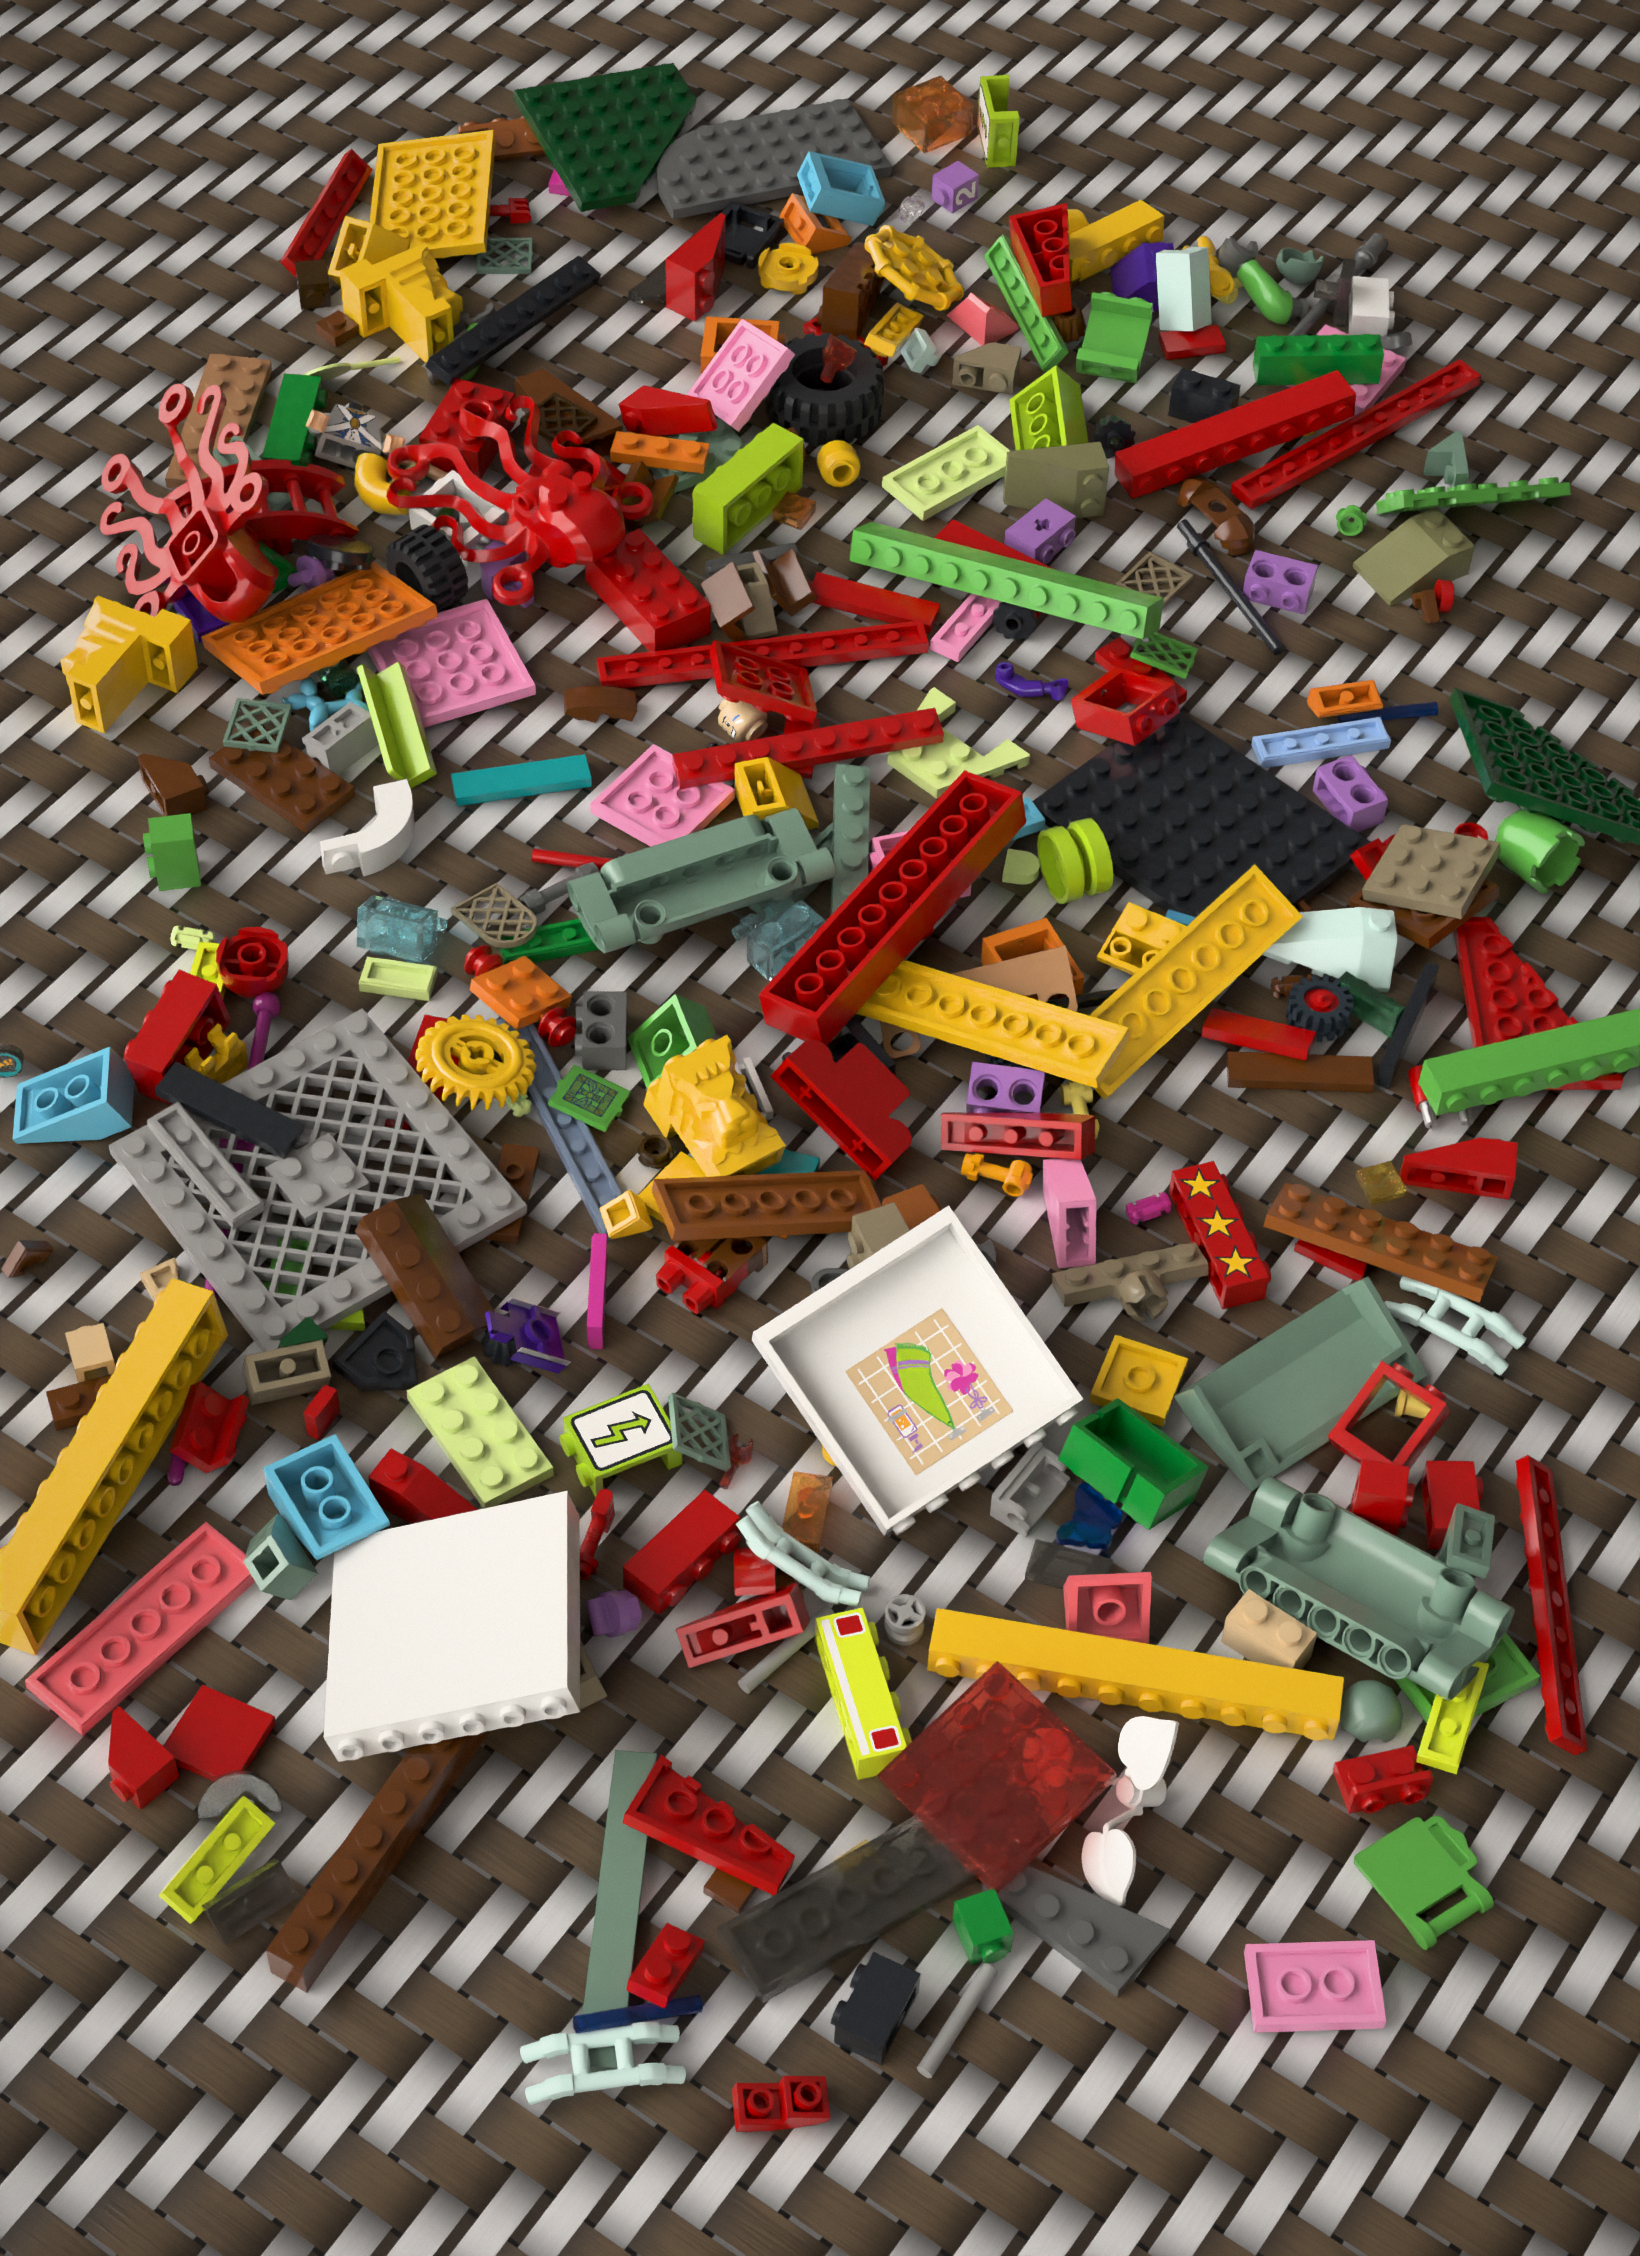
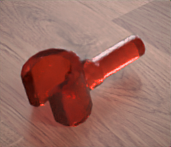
[719,1434,753,1489]

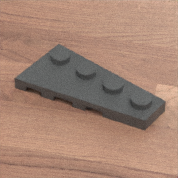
[982,1856,1171,1997]

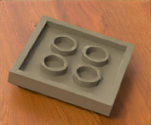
[1362,824,1501,919]

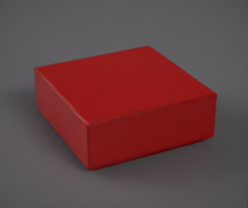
[304,1384,340,1440]

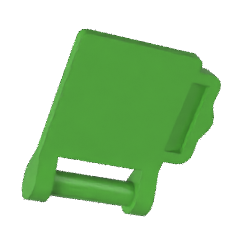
[1354,1816,1494,1950]

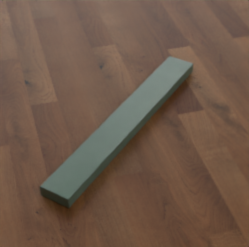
[580,1750,657,2072]

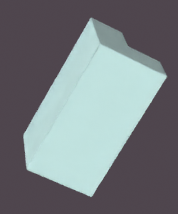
[1156,247,1212,331]

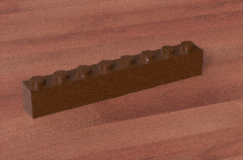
[266,1731,491,1993]

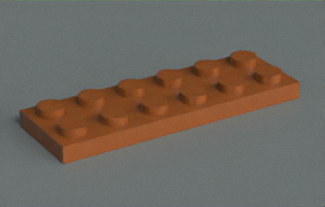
[651,1170,882,1241]
[1263,1183,1499,1303]

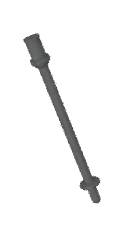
[1288,233,1388,336]

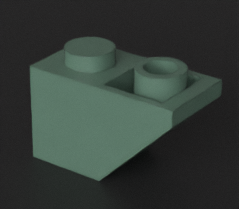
[243,1514,318,1600]

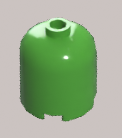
[1495,809,1585,894]

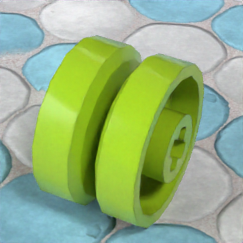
[1037,818,1113,904]

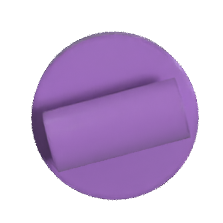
[288,555,335,589]
[585,1590,642,1638]

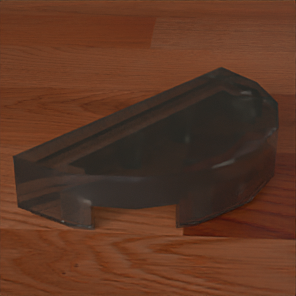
[628,266,666,304]
[197,1770,283,1819]

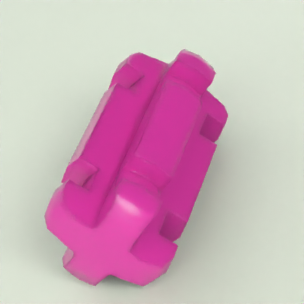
[1125,1192,1172,1225]

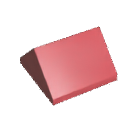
[1063,1572,1152,1644]

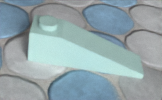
[1262,907,1398,992]

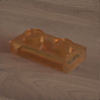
[782,1471,833,1552]

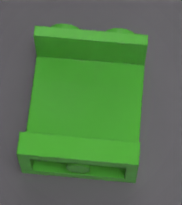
[1076,292,1153,384]

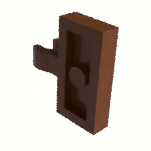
[46,1374,112,1431]

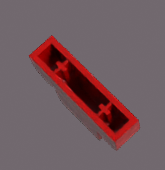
[770,1040,912,1182]

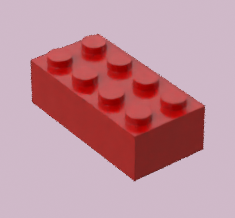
[585,528,711,652]

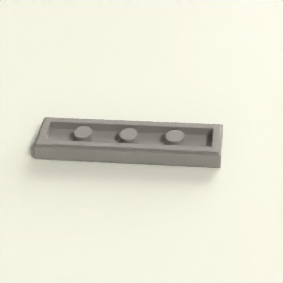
[147,1102,265,1230]

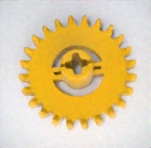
[415,1014,537,1111]

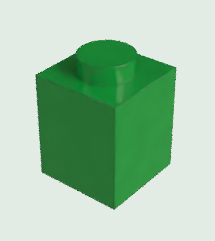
[952,1888,1014,1965]

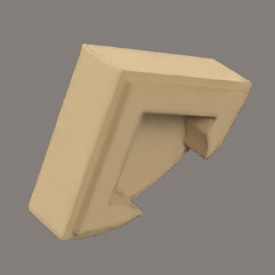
[140,1258,180,1302]

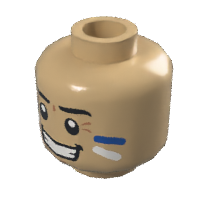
[718,699,768,742]

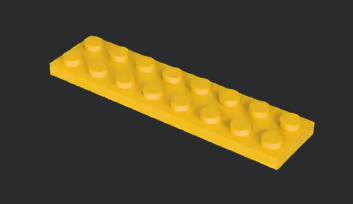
[1089,864,1303,1100]
[856,960,1130,1088]

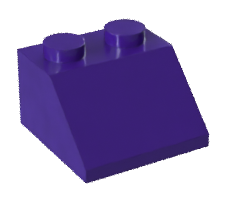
[1110,242,1174,311]

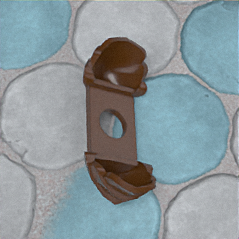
[1177,479,1256,556]

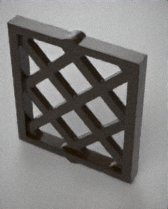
[520,392,598,446]

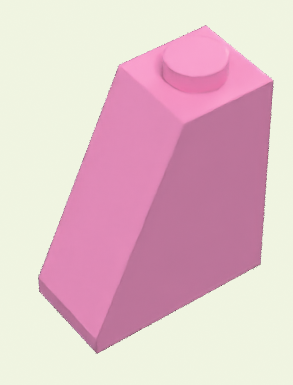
[1043,1158,1096,1268]

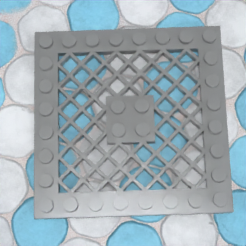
[109,1008,527,1352]

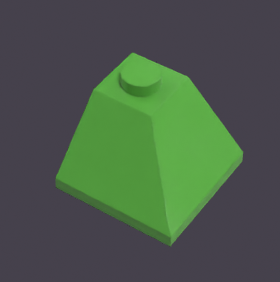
[627,994,716,1089]

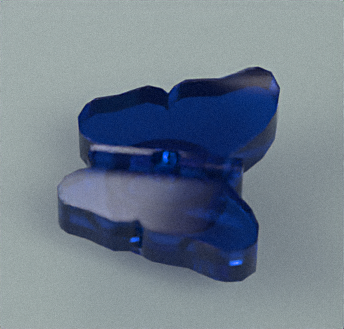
[1055,1482,1122,1550]

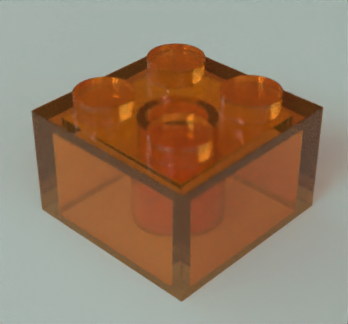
[892,76,974,153]

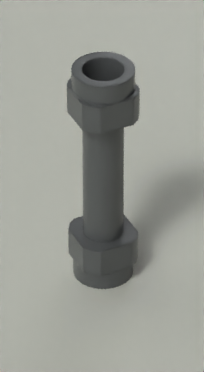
[519,862,600,915]

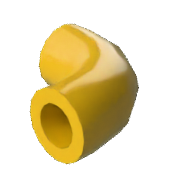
[354,453,411,516]

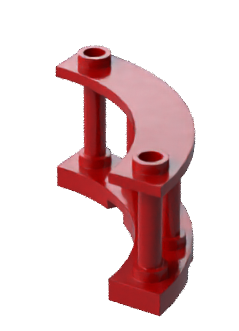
[164,459,359,541]

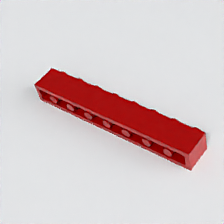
[1114,370,1356,499]

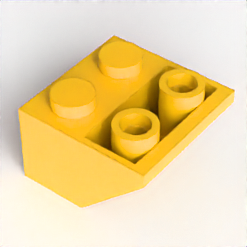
[328,216,411,286]
[735,757,819,830]
[1097,902,1186,975]

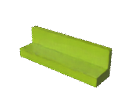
[357,662,437,789]

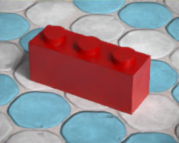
[623,1489,741,1615]

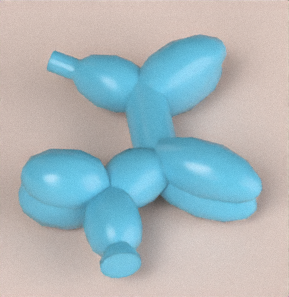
[282,677,369,732]

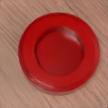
[1434,579,1454,613]

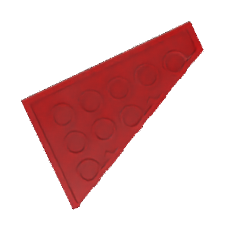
[1453,917,1623,1090]

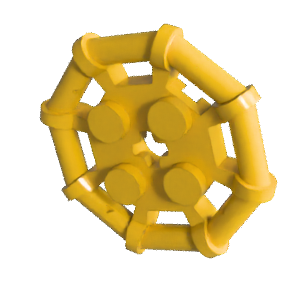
[864,225,964,311]

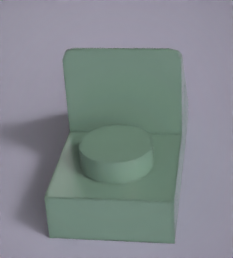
[1423,431,1469,487]
[1439,1503,1495,1579]

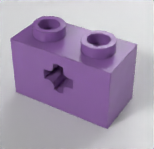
[1004,498,1076,564]

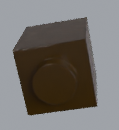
[295,259,331,310]

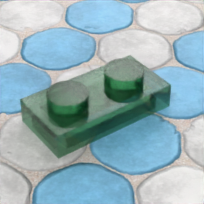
[1338,971,1405,1039]

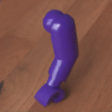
[995,662,1068,701]

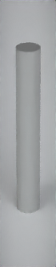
[738,1605,835,1694]
[917,1963,998,2078]

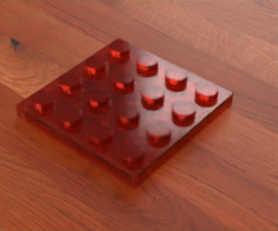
[877,1661,1117,1894]

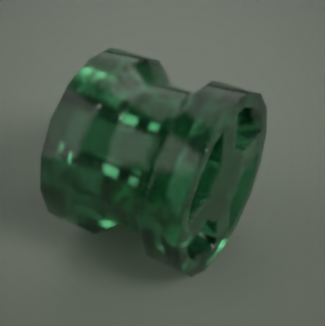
[318,659,360,700]

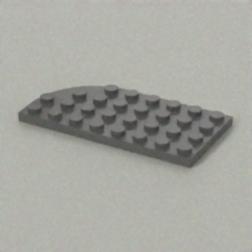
[657,98,892,219]

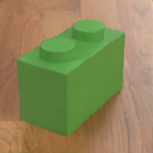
[143,813,201,891]

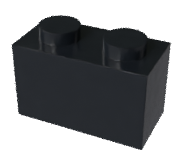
[1168,368,1241,423]
[831,1951,921,2065]

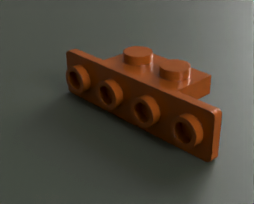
[457,116,546,160]

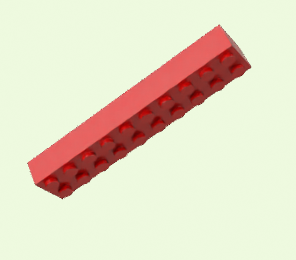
[759,770,1026,1046]

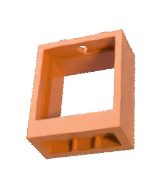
[701,316,785,374]
[981,918,1085,1000]

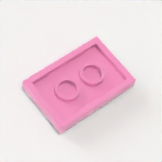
[1244,1940,1386,2033]

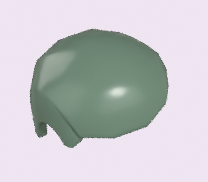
[1276,247,1324,284]
[1340,1680,1403,1743]

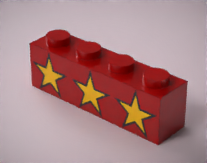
[1169,1161,1271,1310]

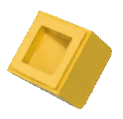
[599,1189,653,1239]

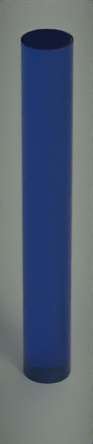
[1338,702,1438,723]
[573,1995,703,2034]

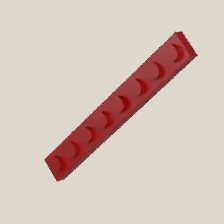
[672,708,944,789]
[1516,1455,1588,1756]

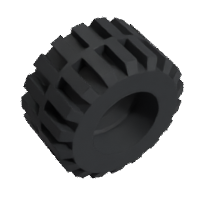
[385,524,469,613]

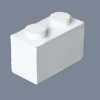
[1348,276,1395,337]

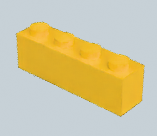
[1069,200,1164,281]

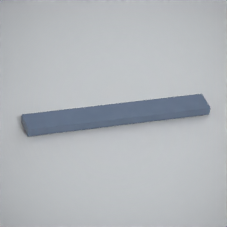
[496,1018,623,1241]

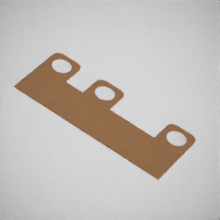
[880,945,1078,1059]

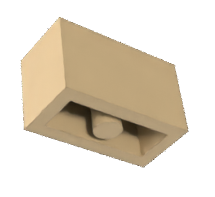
[1221,1589,1317,1670]

